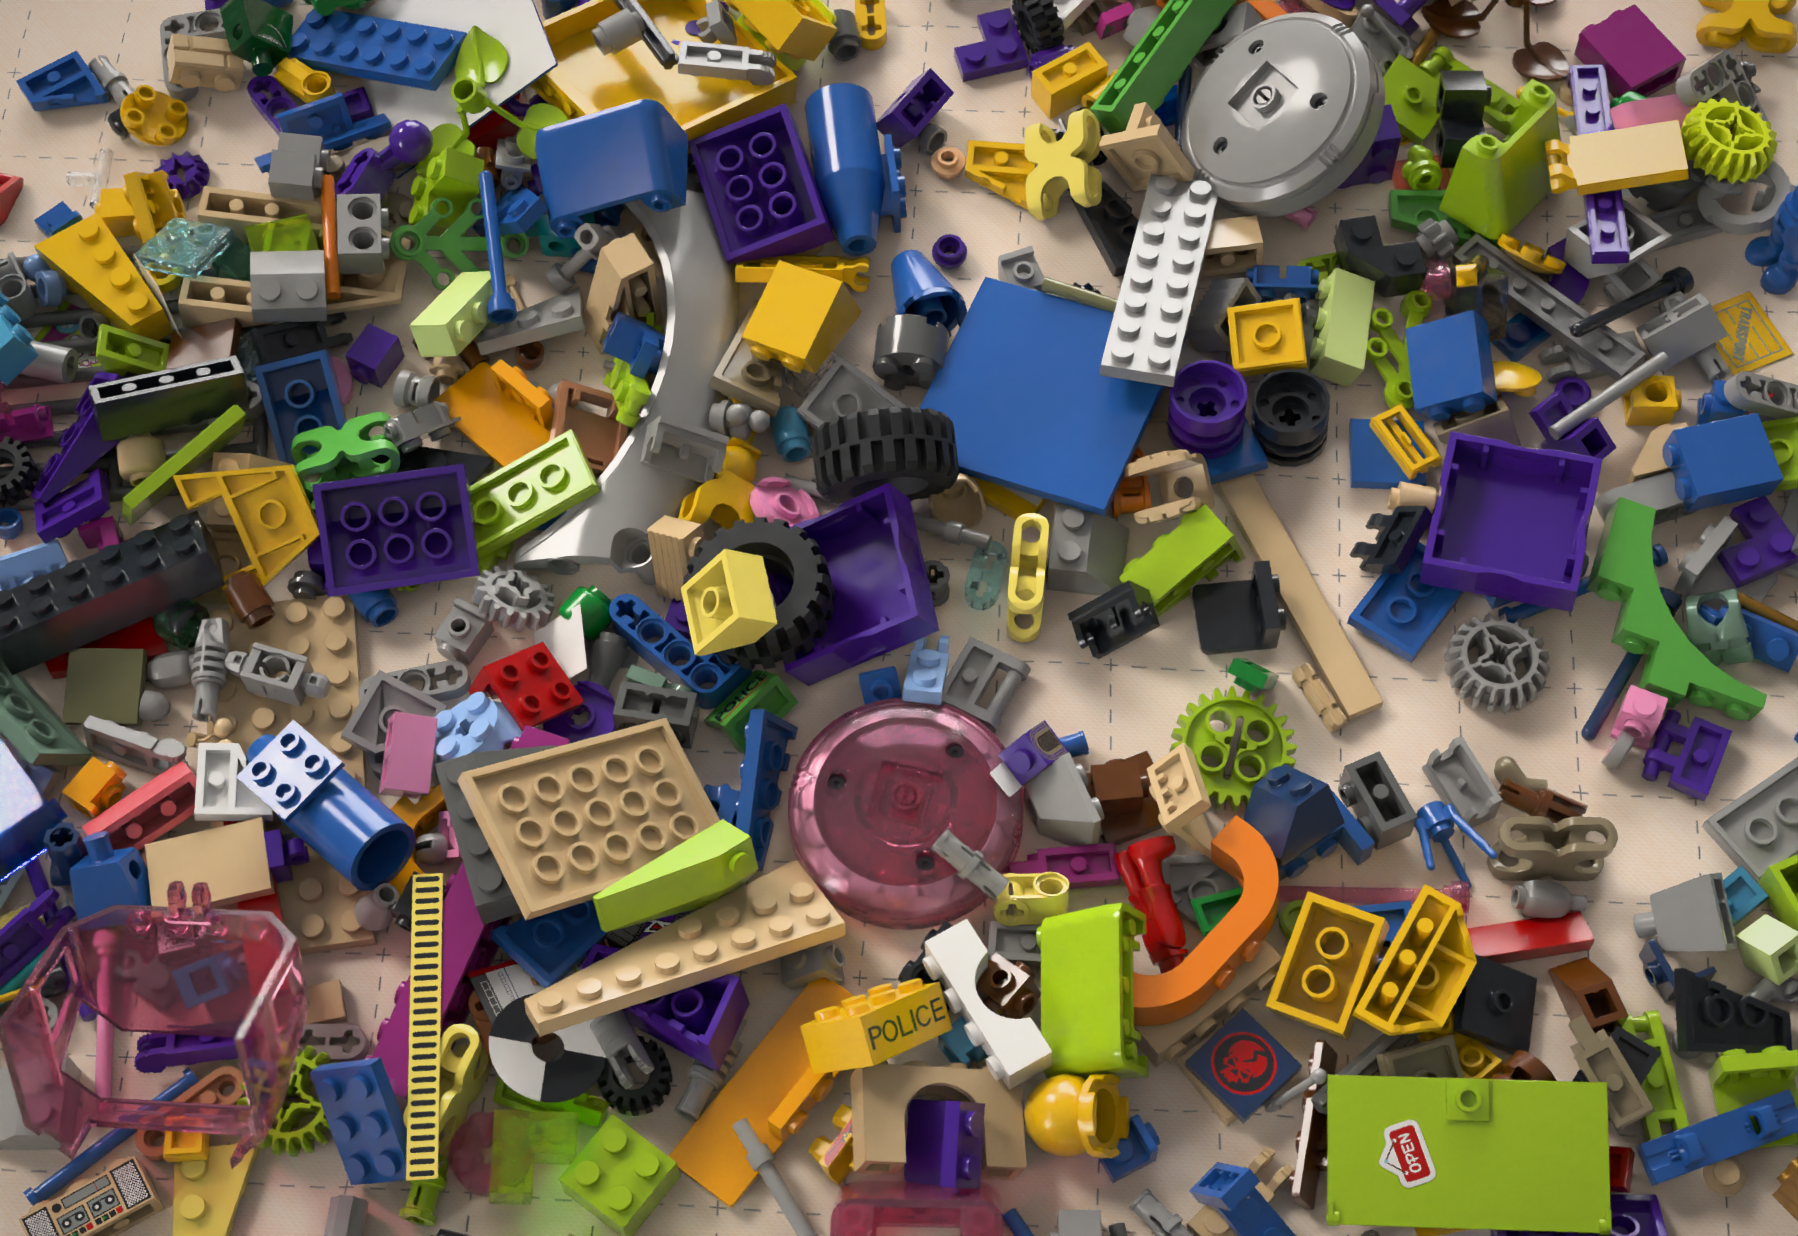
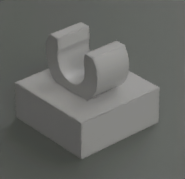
[696,0,737,46]

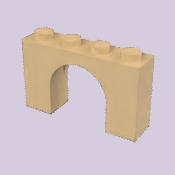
[851,1060,1027,1180]

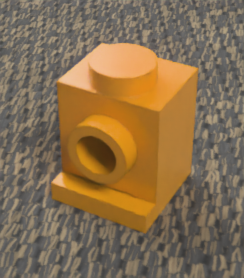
[62,757,127,820]

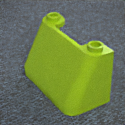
[1438,79,1561,240]
[1036,903,1149,1080]

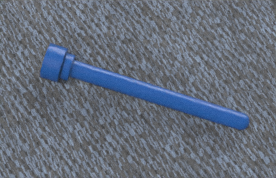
[479,170,517,324]

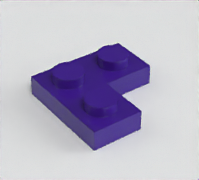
[954,8,1028,82]
[1717,496,1798,588]

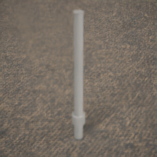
[784,474,992,550]
[732,1118,817,1236]

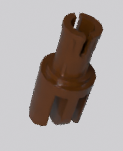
[1498,778,1588,823]

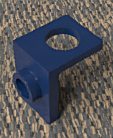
[1639,939,1717,1003]

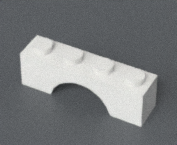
[922,919,1052,1090]

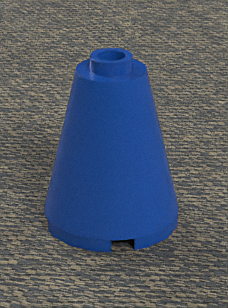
[891,250,967,338]

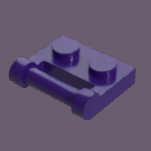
[34,468,111,544]

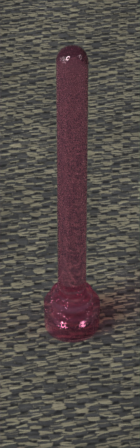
[1279,881,1470,913]

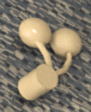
[186,718,233,748]

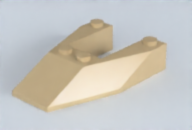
[178,186,411,328]

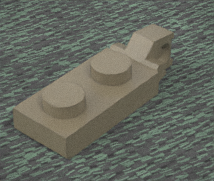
[1568,1014,1655,1132]

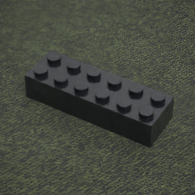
[0,511,226,676]

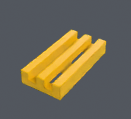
[1369,404,1442,480]

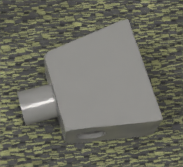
[1633,872,1738,952]

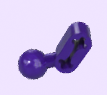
[335,119,433,220]

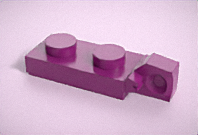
[1008,843,1120,889]

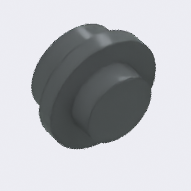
[287,570,325,600]

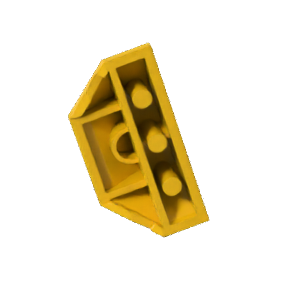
[1352,884,1477,1036]

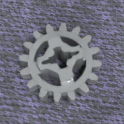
[472,565,555,632]

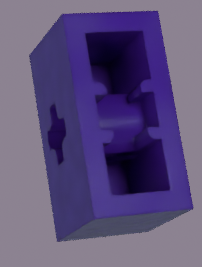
[876,68,954,148]

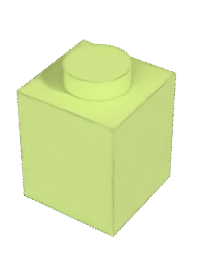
[1736,914,1798,985]

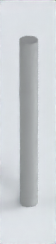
[1548,352,1670,440]

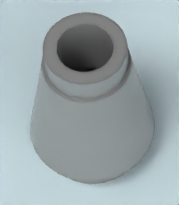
[355,883,399,931]

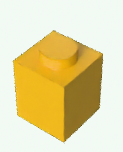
[95,188,137,237]

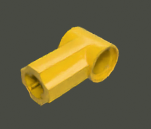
[274,57,337,104]

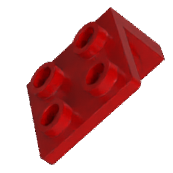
[468,642,584,731]

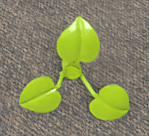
[415,25,569,175]

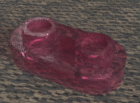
[1420,259,1451,300]

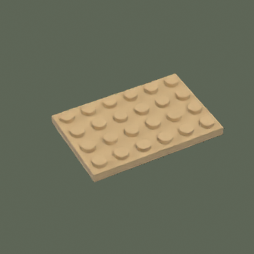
[457,718,720,920]

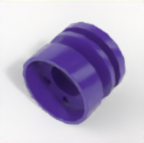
[1167,360,1247,459]

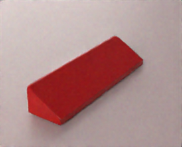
[1468,911,1595,964]

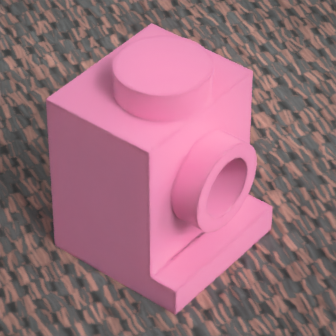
[1610,685,1668,750]

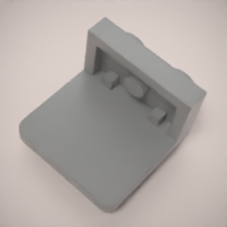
[1674,516,1778,611]

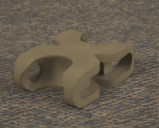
[1487,816,1618,881]

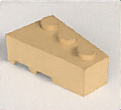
[584,233,663,354]

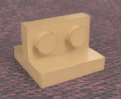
[1098,102,1195,191]

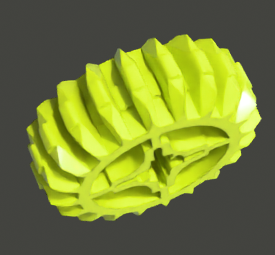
[1680,98,1778,184]

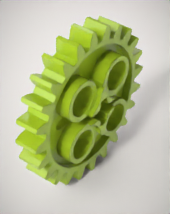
[1170,686,1297,811]

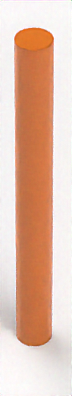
[320,174,341,300]

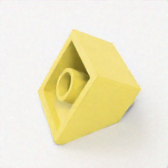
[681,549,777,656]

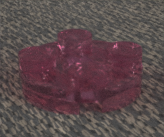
[449,1112,533,1197]

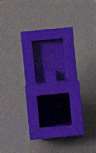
[1528,390,1617,460]

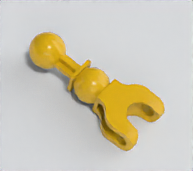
[678,398,771,530]

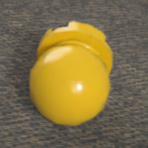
[1024,1073,1130,1158]

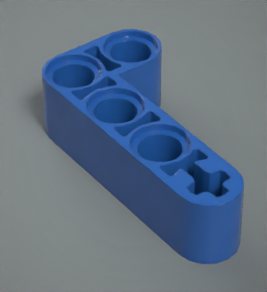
[609,594,752,710]

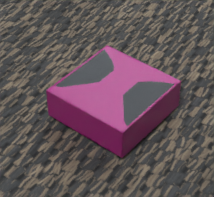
[1095,2,1135,40]

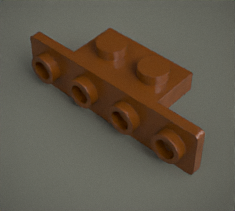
[1289,1040,1338,1210]

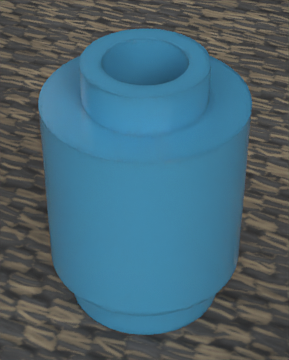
[770,406,812,462]

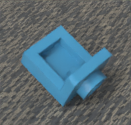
[1723,865,1770,927]

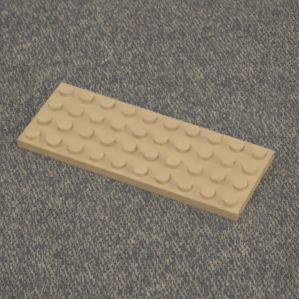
[203,594,377,956]

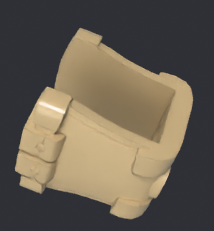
[1125,449,1215,524]

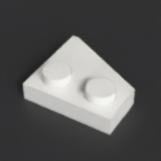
[194,743,273,821]

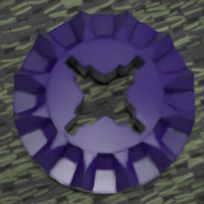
[154,150,210,200]

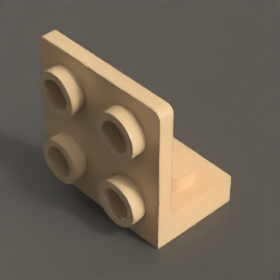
[1147,743,1213,859]

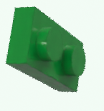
[1227,658,1279,693]

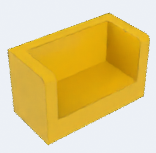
[1031,42,1108,120]

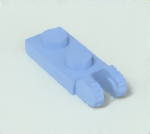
[902,635,950,705]

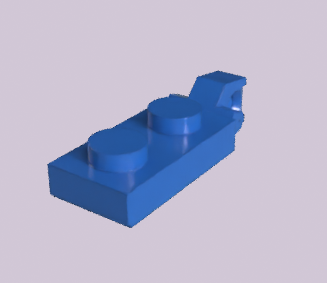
[1698,603,1798,673]

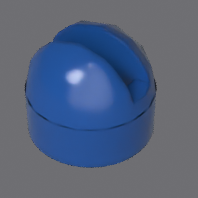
[0,508,23,540]

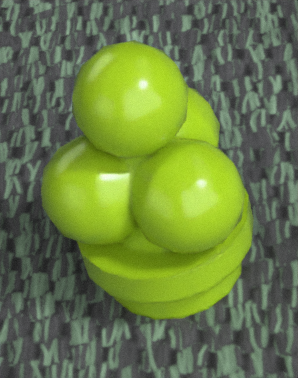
[1401,145,1443,190]

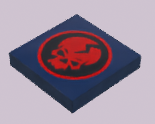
[1185,1008,1302,1124]

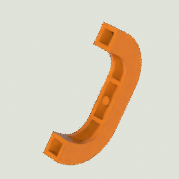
[1134,815,1279,1026]

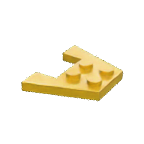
[173,465,320,613]

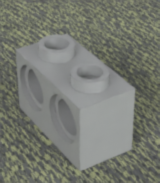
[337,194,390,274]

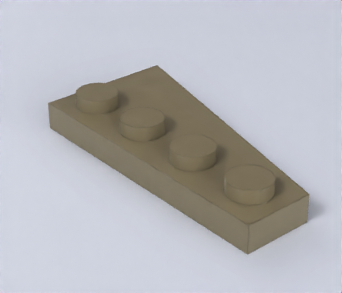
[709,299,783,417]

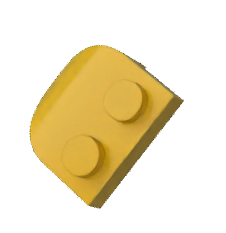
[123,170,187,245]

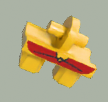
[809,1104,854,1186]

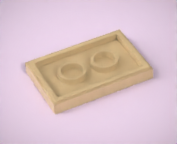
[145,817,275,921]

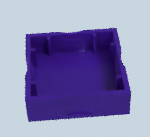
[1420,431,1602,612]
[766,483,940,686]

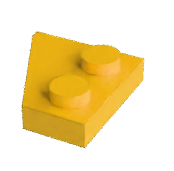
[965,140,1036,210]

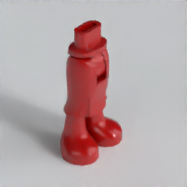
[1113,835,1189,974]

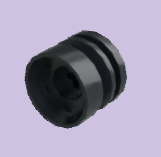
[1252,369,1330,467]

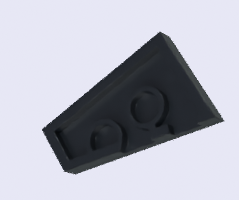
[1674,968,1792,1054]

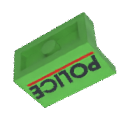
[703,669,798,754]

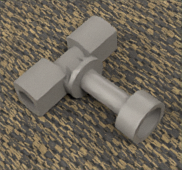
[545,223,626,293]

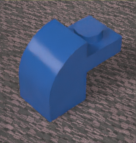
[603,311,665,379]

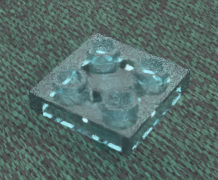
[133,218,235,279]

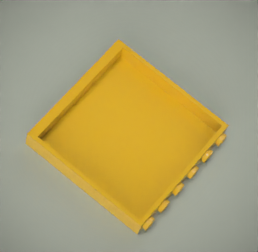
[530,0,798,154]

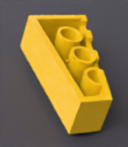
[34,213,173,341]

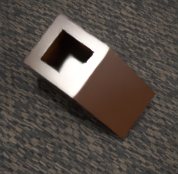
[1548,957,1629,1035]

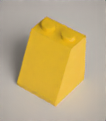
[742,260,862,373]

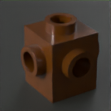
[976,952,1041,1019]

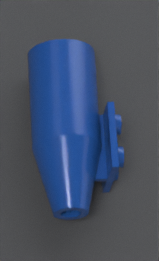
[805,83,907,256]
[236,720,415,891]

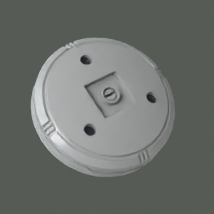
[1181,12,1385,217]

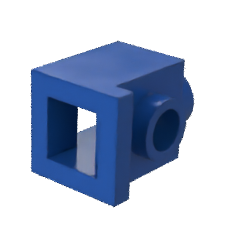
[1697,380,1744,425]

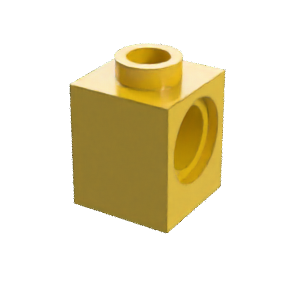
[1622,375,1682,426]

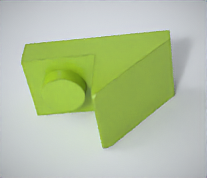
[96,324,170,377]

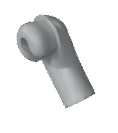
[1744,977,1798,1003]

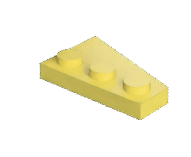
[173,1142,261,1236]

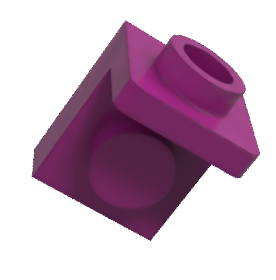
[77,516,125,551]

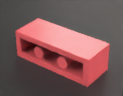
[81,761,196,851]

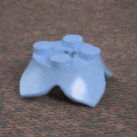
[434,692,523,781]

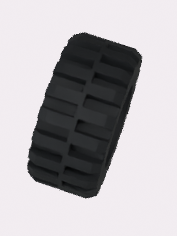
[812,406,959,504]
[683,517,835,670]

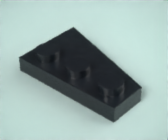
[1070,181,1139,277]

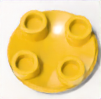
[120,85,189,146]
[1497,233,1567,274]
[1492,361,1542,397]

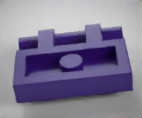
[1641,709,1732,801]

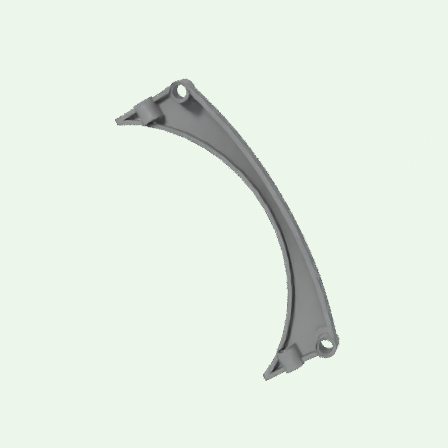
[513,174,739,585]

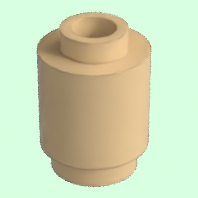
[1387,481,1438,520]

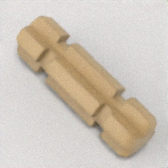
[1292,663,1347,733]

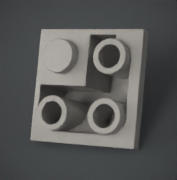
[1024,753,1104,846]

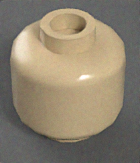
[116,432,167,487]

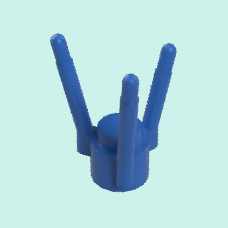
[1415,801,1498,889]

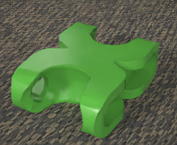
[291,412,400,498]

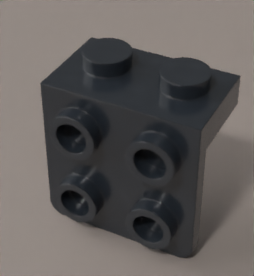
[1192,560,1286,655]

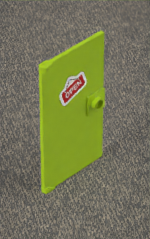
[1326,1075,1612,1235]

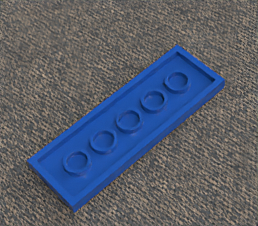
[287,8,467,91]

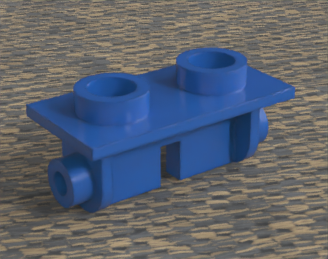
[1246,265,1319,304]

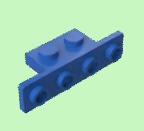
[255,92,392,173]

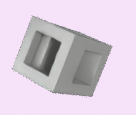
[998,246,1046,293]
[433,597,494,665]

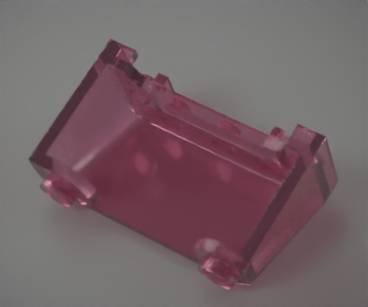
[830,1181,1003,1236]

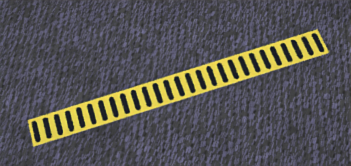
[406,873,443,1181]

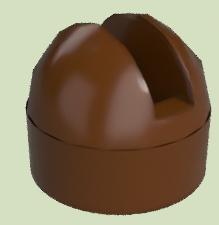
[515,341,545,371]

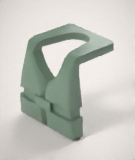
[1685,589,1754,667]

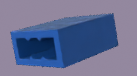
[1405,310,1498,421]
[1662,412,1783,512]

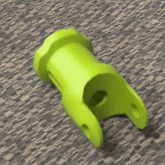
[398,1151,449,1226]

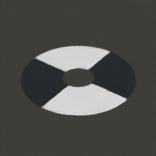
[489,993,606,1102]

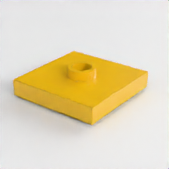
[1227,298,1308,377]

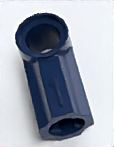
[43,822,88,887]

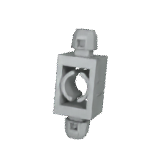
[224,642,331,707]

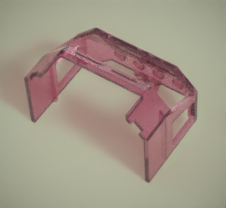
[0,881,310,1169]

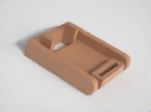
[550,380,628,475]

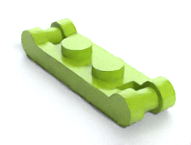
[1419,46,1521,136]
[603,357,651,428]
[1622,1010,1689,1142]

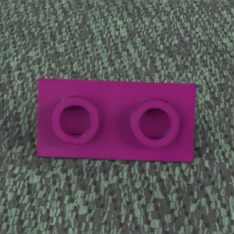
[0,404,54,444]

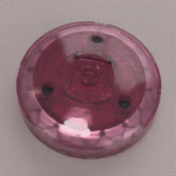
[787,698,1024,930]

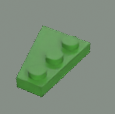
[1388,190,1501,250]

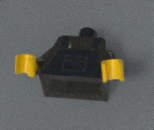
[1441,254,1509,341]

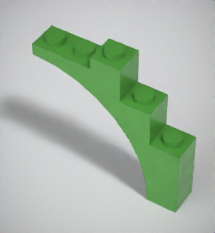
[1586,497,1767,721]

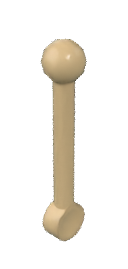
[505,275,526,311]

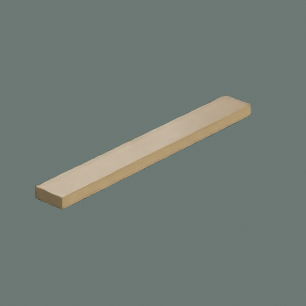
[1214,473,1383,721]

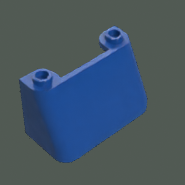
[535,99,688,240]

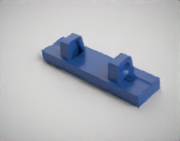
[1635,1089,1798,1186]

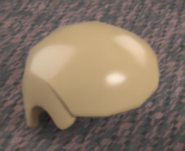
[928,473,986,529]

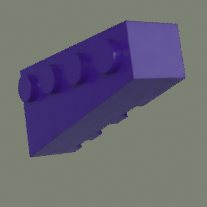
[581,943,750,1072]

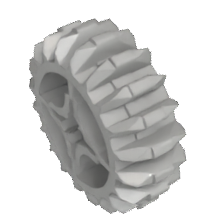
[1444,612,1550,714]

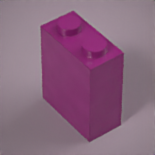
[1574,4,1686,98]

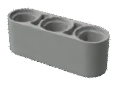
[1594,470,1699,526]

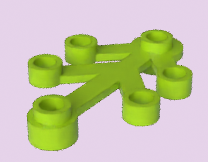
[1366,290,1432,410]

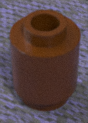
[223,571,276,629]

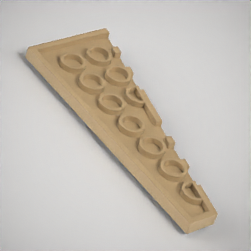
[524,860,846,1036]

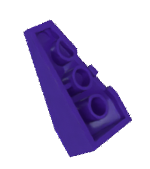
[30,371,124,503]

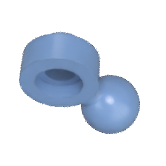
[23,254,66,307]

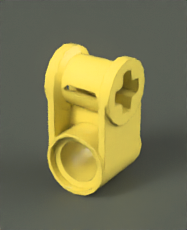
[994,872,1069,926]

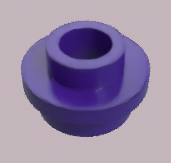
[932,234,967,269]

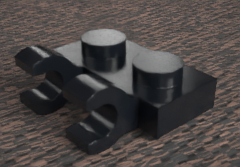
[1349,506,1433,574]

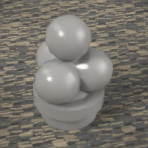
[709,400,770,441]

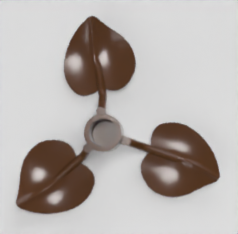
[1421,0,1569,82]

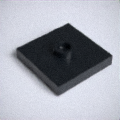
[1453,954,1537,1054]

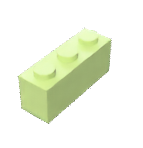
[1309,268,1375,387]
[409,271,493,357]

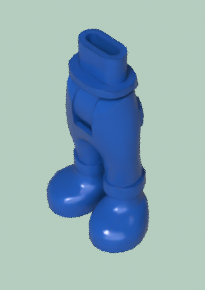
[1745,186,1798,295]

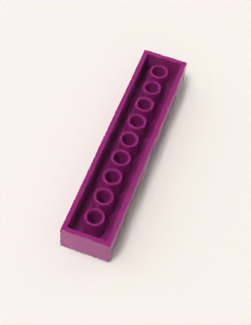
[365,725,570,1116]

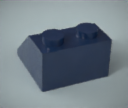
[1243,764,1345,866]

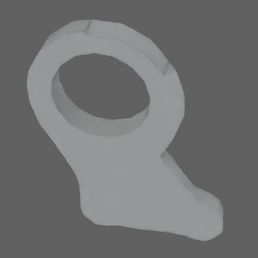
[1697,161,1791,235]

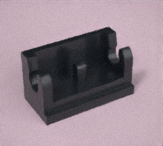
[1068,580,1160,659]

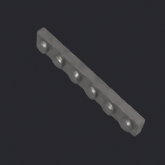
[1452,233,1646,381]

